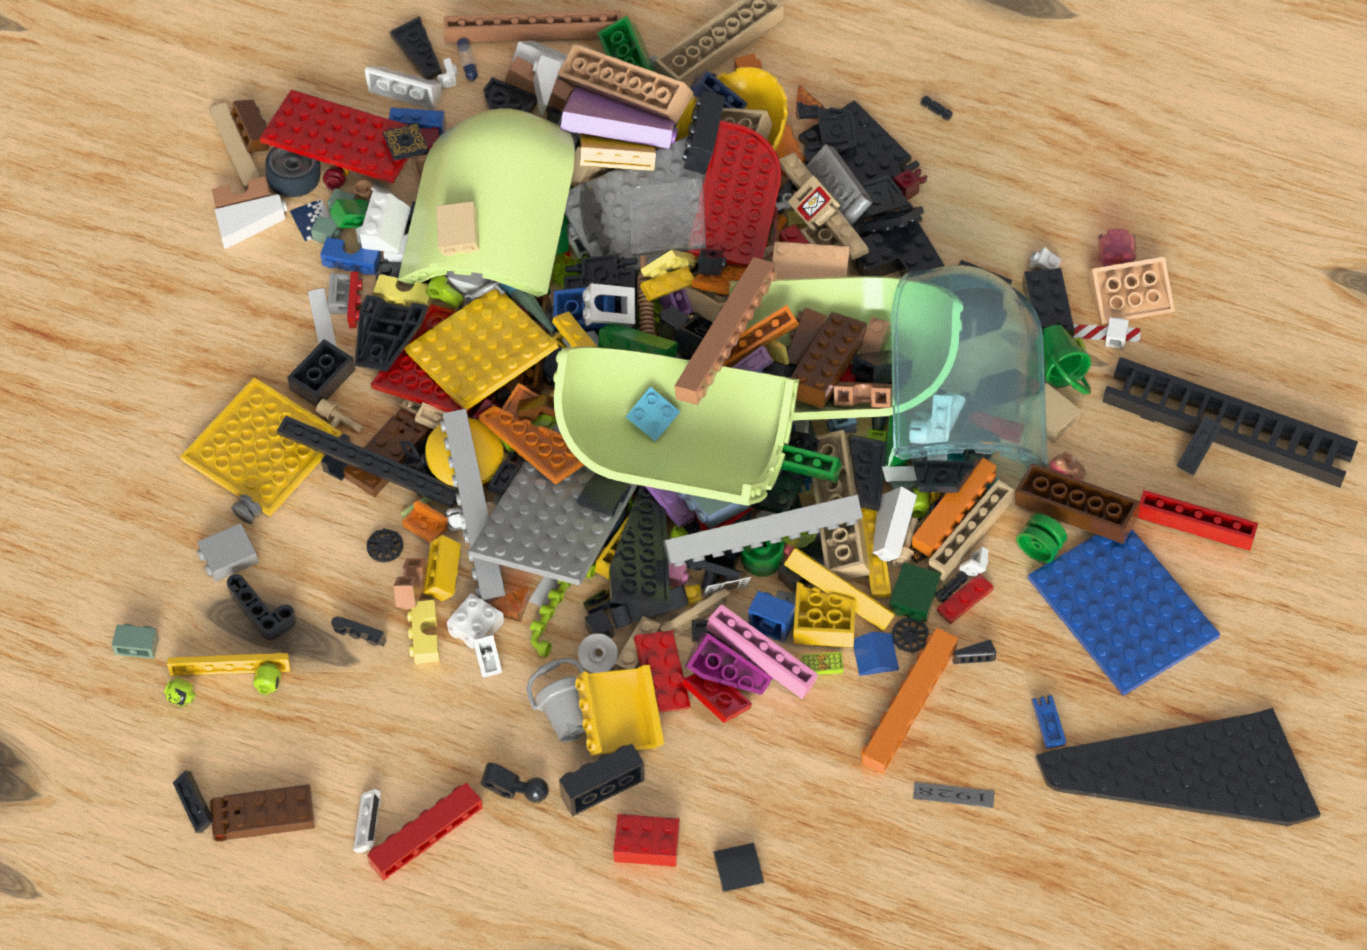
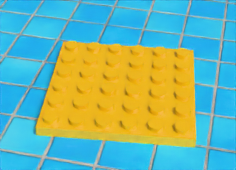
[404,289,558,411]
[180,377,343,517]

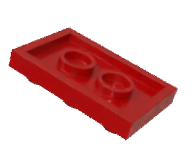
[682,673,753,723]

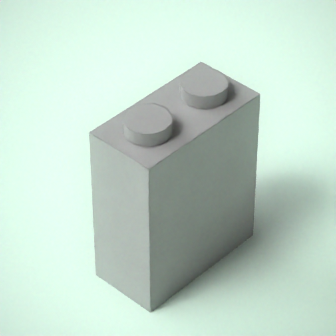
[197,523,259,582]

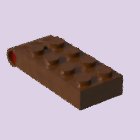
[343,409,433,497]
[210,784,315,842]

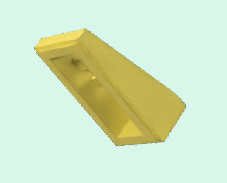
[765,339,789,365]

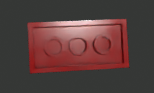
[633,630,691,713]

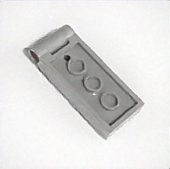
[806,144,873,226]

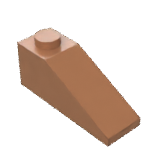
[859,317,892,354]

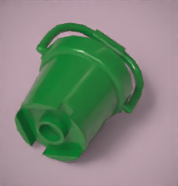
[1033,325,1091,395]

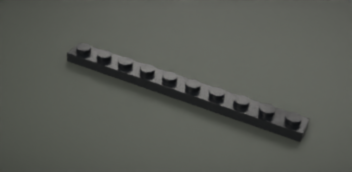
[277,416,459,508]

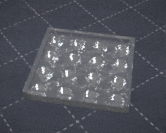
[629,178,706,257]

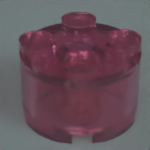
[1098,229,1136,267]

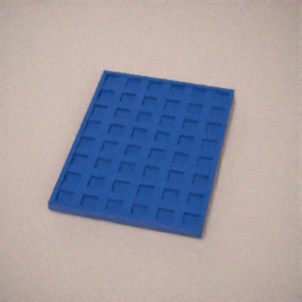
[1028,529,1220,696]

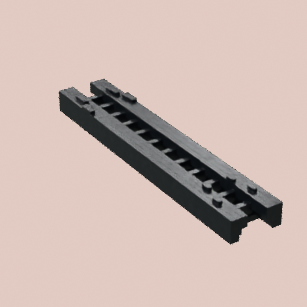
[1103,357,1358,488]

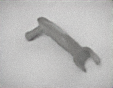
[465,281,505,302]

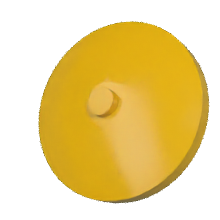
[425,418,503,486]

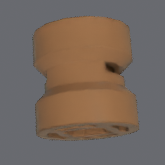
[354,180,372,204]

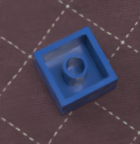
[748,591,795,643]

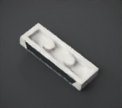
[353,789,381,853]

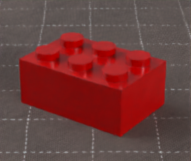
[613,814,680,867]

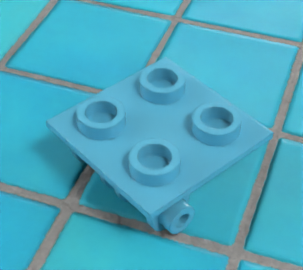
[626,387,680,442]

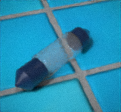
[457,38,478,81]

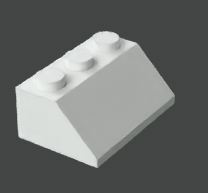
[512,40,568,81]
[360,191,411,253]

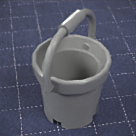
[527,658,586,742]

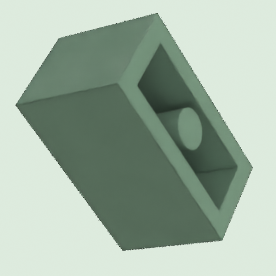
[112,624,159,659]

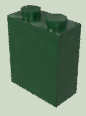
[889,562,942,622]

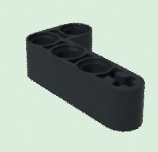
[227,574,296,640]
[610,585,689,628]

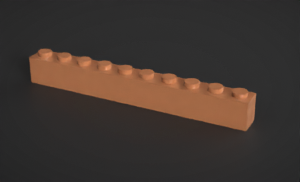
[444,10,621,43]
[674,257,777,405]

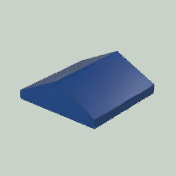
[853,632,899,676]

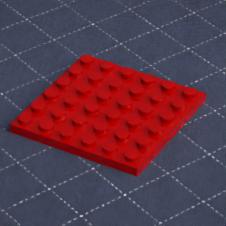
[371,304,472,413]

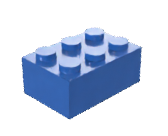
[553,287,615,332]

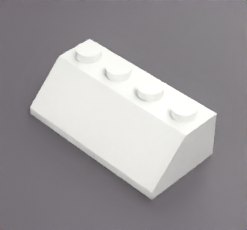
[365,65,442,110]

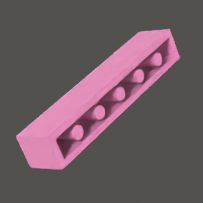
[706,604,818,699]

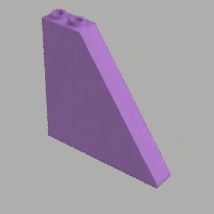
[561,86,678,148]

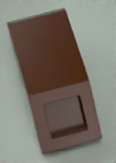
[517,394,556,422]

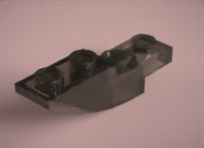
[580,182,612,256]

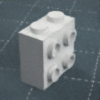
[447,593,504,649]

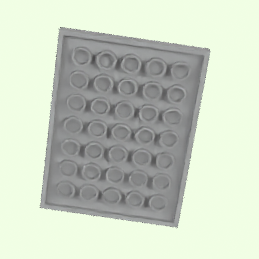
[564,137,707,273]
[469,460,638,586]

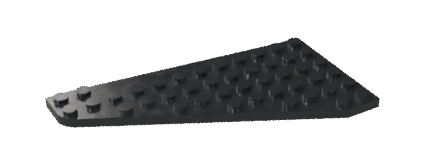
[1035,708,1321,826]

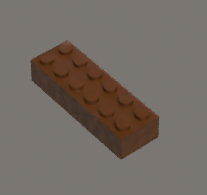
[790,311,867,409]
[1015,463,1140,544]

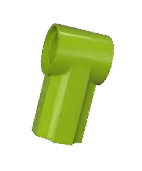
[426,275,463,309]

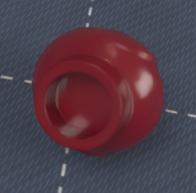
[323,166,349,190]

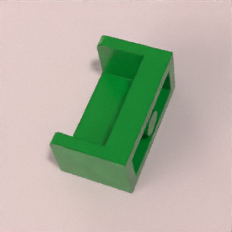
[329,199,369,228]

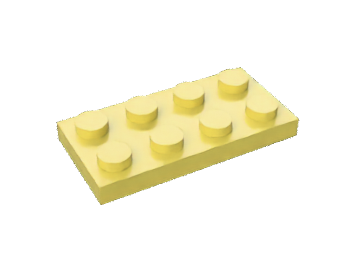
[641,250,699,278]

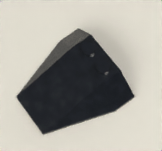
[355,295,429,372]

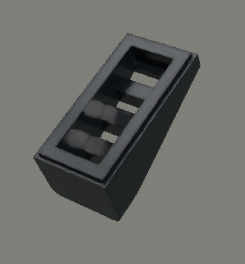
[952,640,997,664]

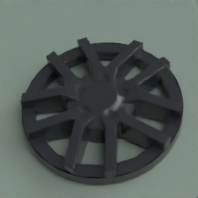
[367,528,403,562]
[892,618,929,653]

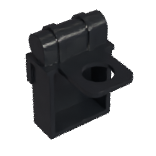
[399,439,429,472]

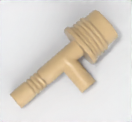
[316,398,364,433]
[892,518,919,568]

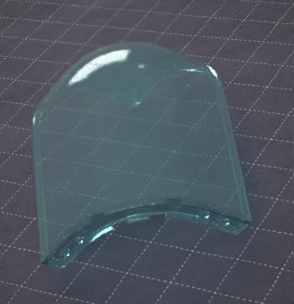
[891,265,1048,468]

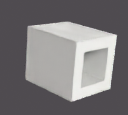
[1105,317,1129,349]

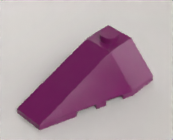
[685,633,773,695]

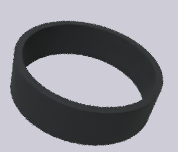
[762,361,797,378]

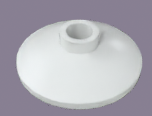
[578,634,618,673]

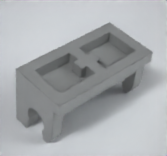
[328,273,350,314]

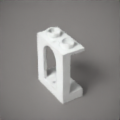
[583,283,635,328]

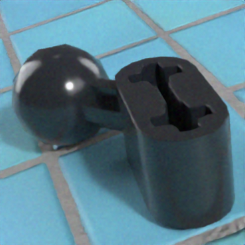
[480,763,549,803]

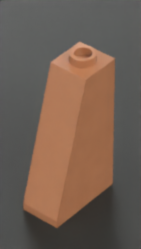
[504,56,573,109]

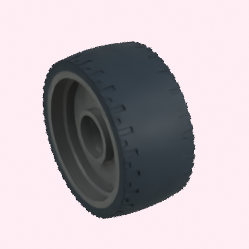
[265,147,321,197]

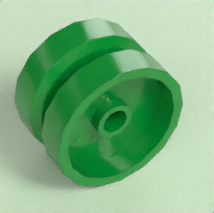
[1016,513,1067,563]
[741,537,784,577]

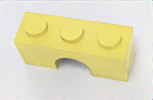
[373,274,434,307]
[407,600,439,664]

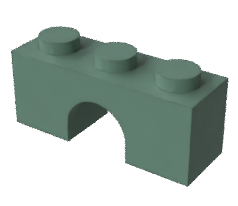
[311,188,356,244]

